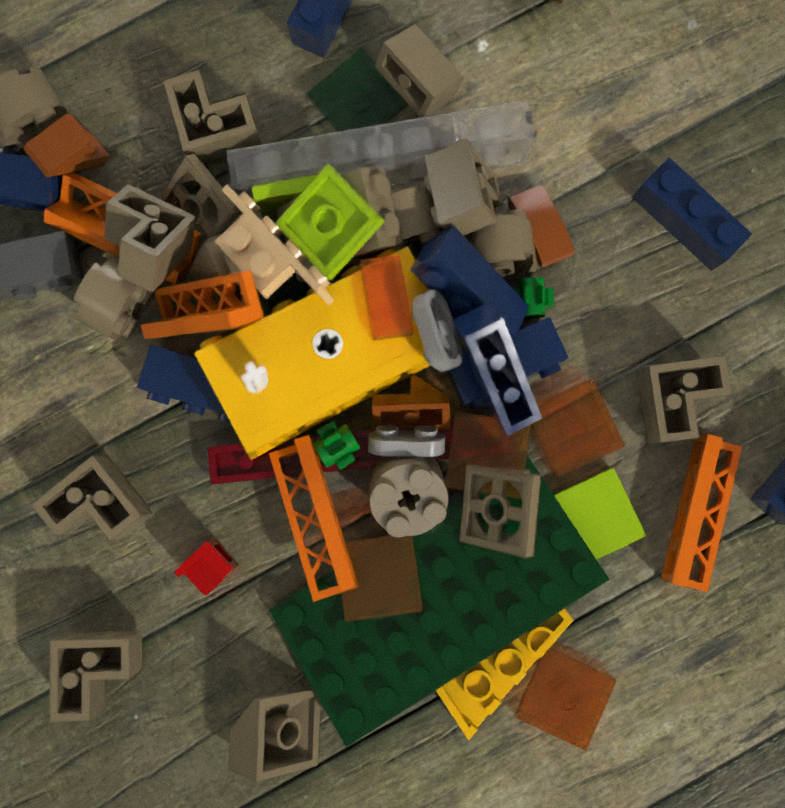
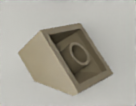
[228,688,320,782]

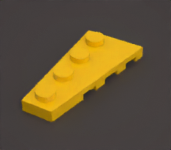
[436,608,573,740]

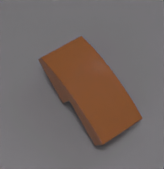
[508,185,575,268]

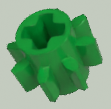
[513,277,555,319]
[313,421,360,470]

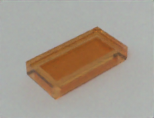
[359,255,414,341]

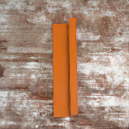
[43,172,201,285]
[140,270,264,339]
[660,434,742,592]
[269,435,359,602]

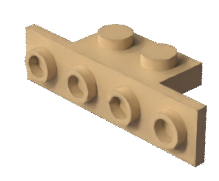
[215,185,335,305]

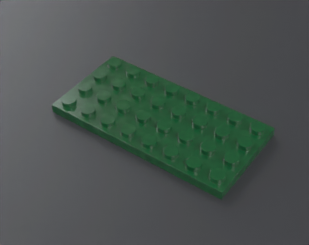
[269,450,610,747]

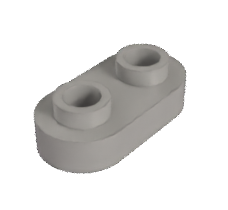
[412,290,463,372]
[368,425,445,457]

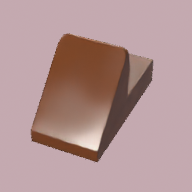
[24,113,110,177]
[372,374,450,431]

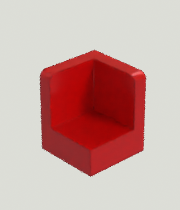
[174,538,239,595]

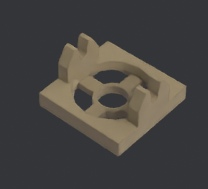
[160,154,241,257]
[460,464,540,558]

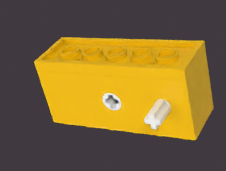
[194,246,460,460]

